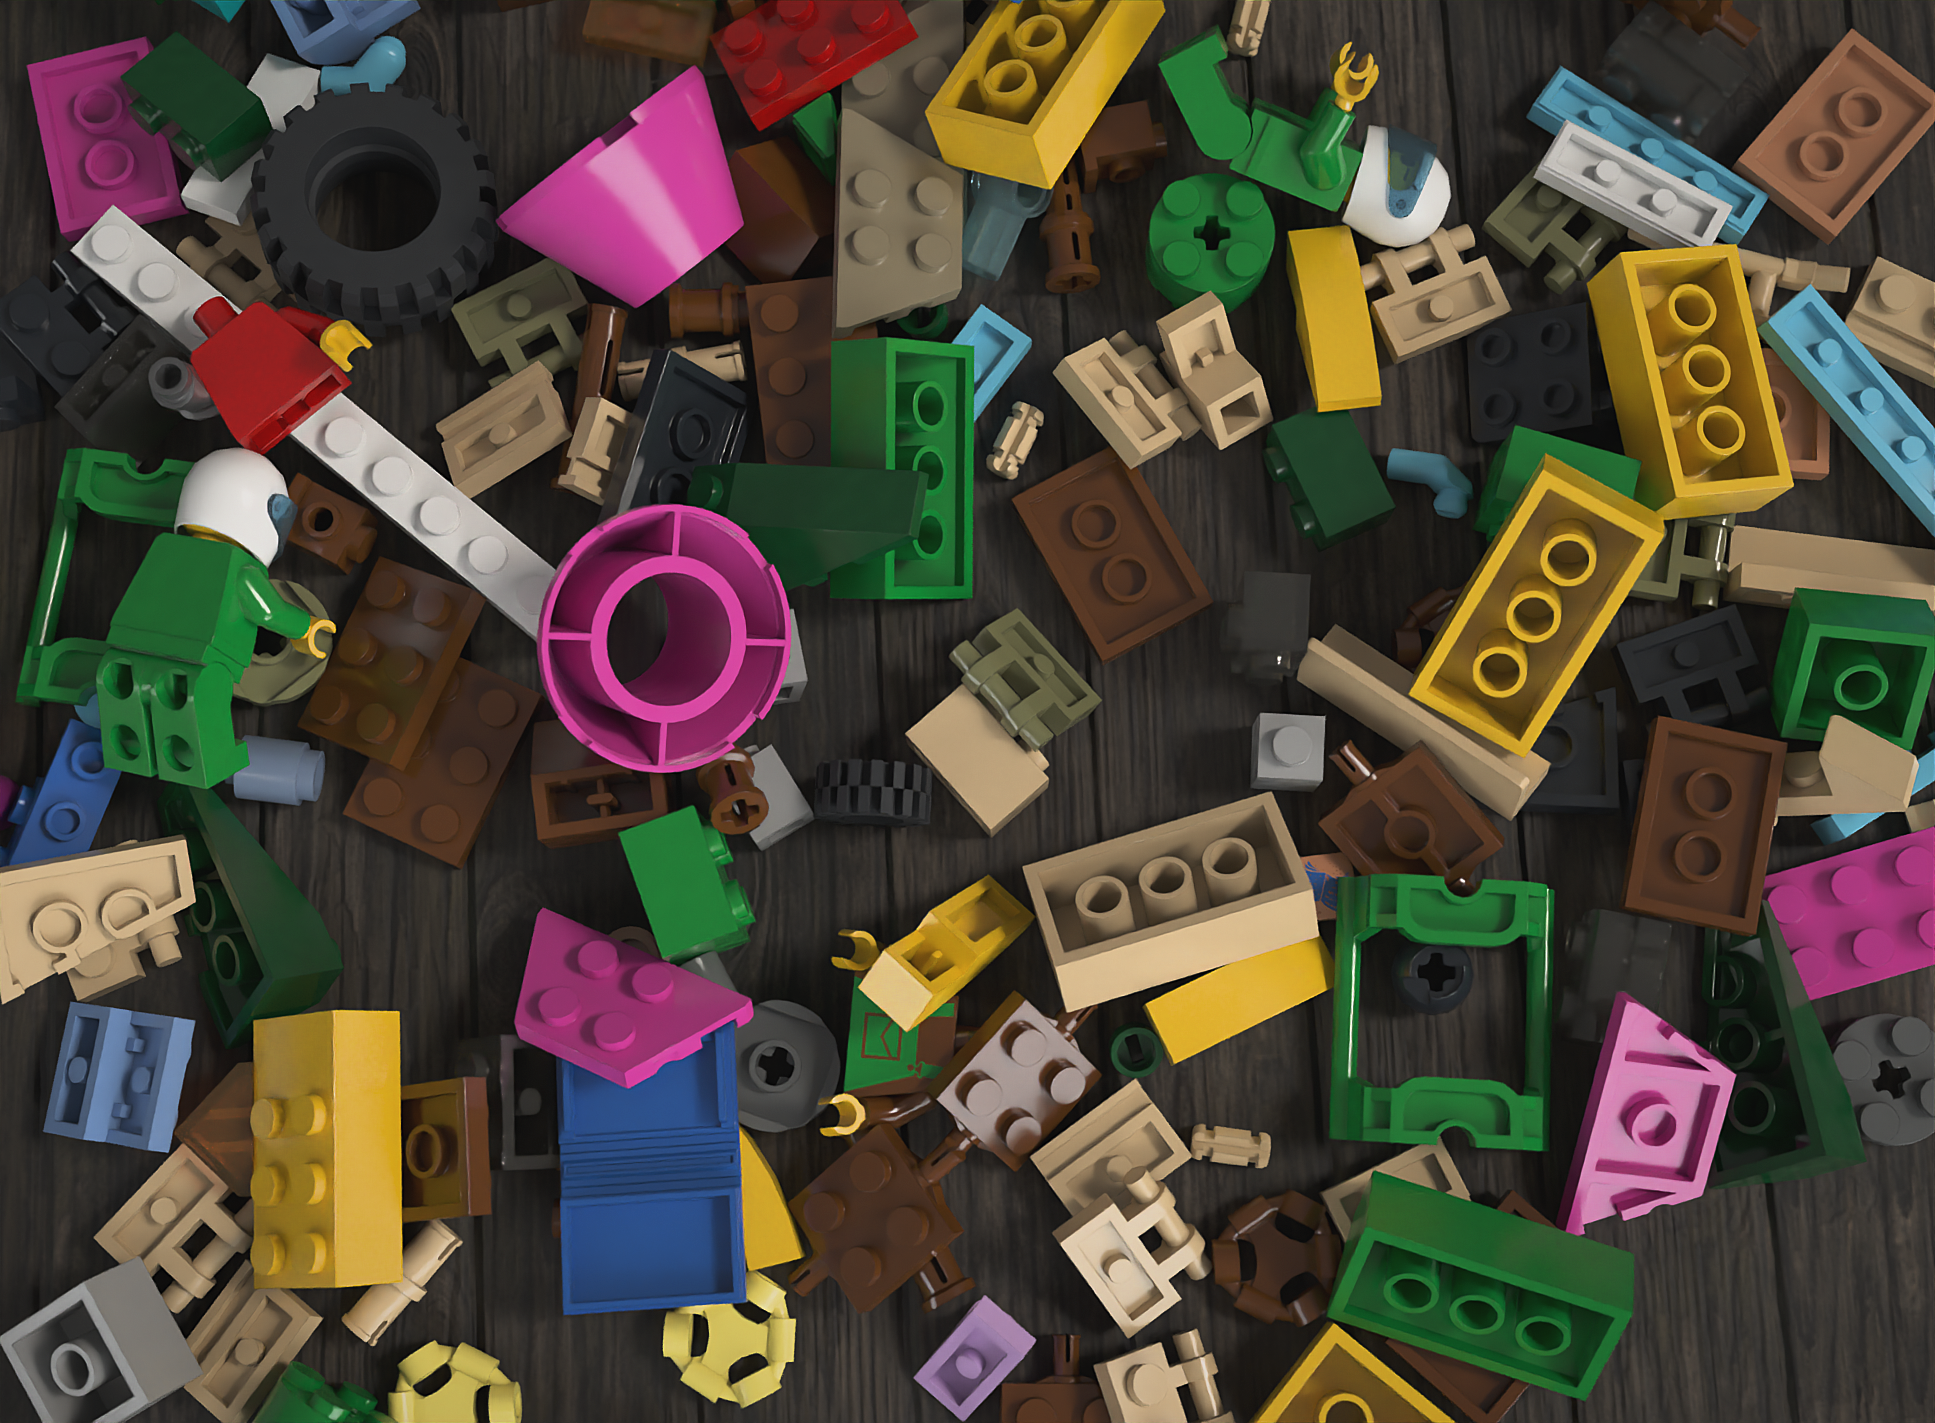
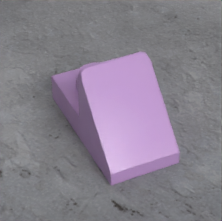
[913,1295,1036,1422]

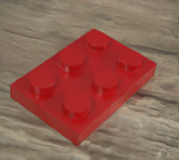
[709,0,919,132]

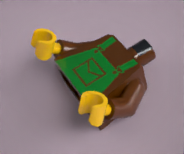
[818,929,981,1137]

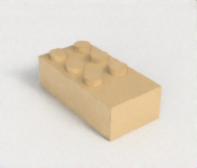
[1022,791,1319,1013]

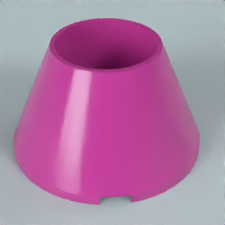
[495,65,744,308]
[537,504,791,773]

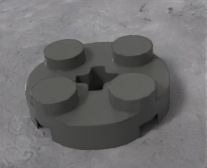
[735,1000,842,1132]
[1828,1013,1935,1146]

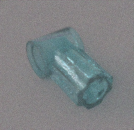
[962,171,1054,282]

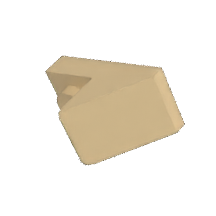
[1776,715,1919,816]

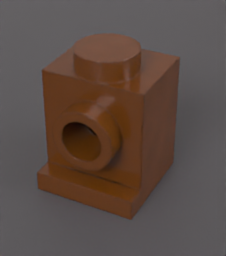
[1075,100,1167,194]
[274,472,379,575]

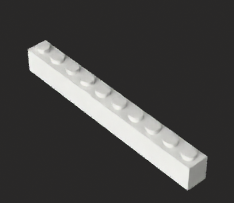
[70,205,556,642]

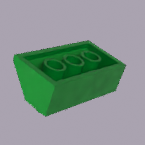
[830,337,974,599]
[1326,1170,1634,1401]

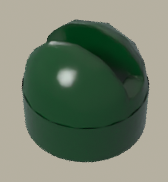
[897,303,949,341]
[1108,1022,1163,1078]

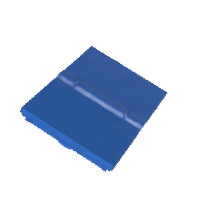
[556,1020,747,1315]

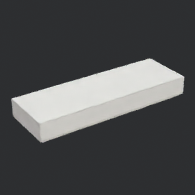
[180,53,322,226]
[1533,120,1733,249]

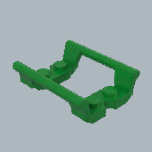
[15,448,233,708]
[1329,874,1555,1151]

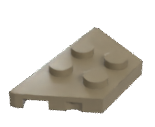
[842,0,967,231]
[832,108,963,339]

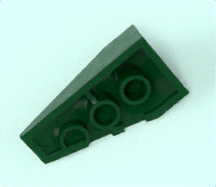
[686,463,929,592]
[156,766,344,1050]
[1699,899,1867,1190]

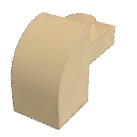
[1156,291,1273,451]

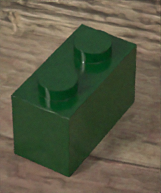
[120,31,274,183]
[1263,406,1396,552]

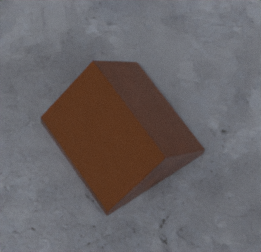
[723,135,836,284]

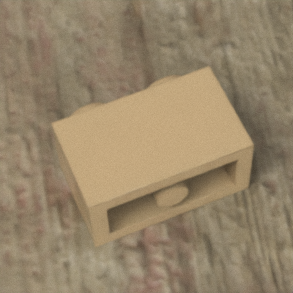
[905,683,1049,838]

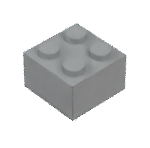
[0,1256,204,1423]

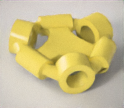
[663,1270,796,1408]
[388,1340,522,1423]

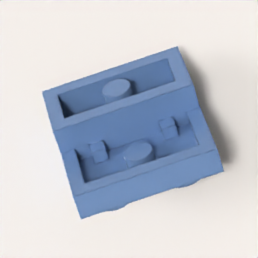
[271,0,421,65]
[43,1002,195,1153]

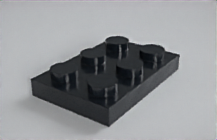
[597,349,758,526]

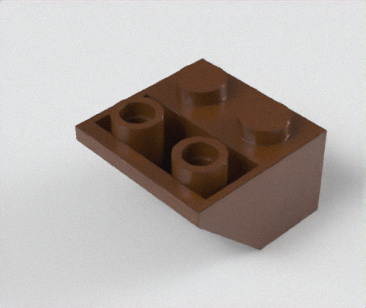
[530,719,675,849]

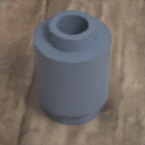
[224,735,325,806]

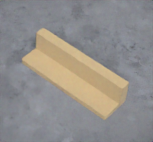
[1723,525,1935,617]
[1297,624,1551,821]

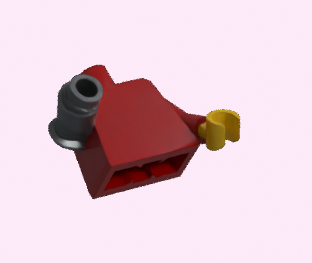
[148,296,372,456]

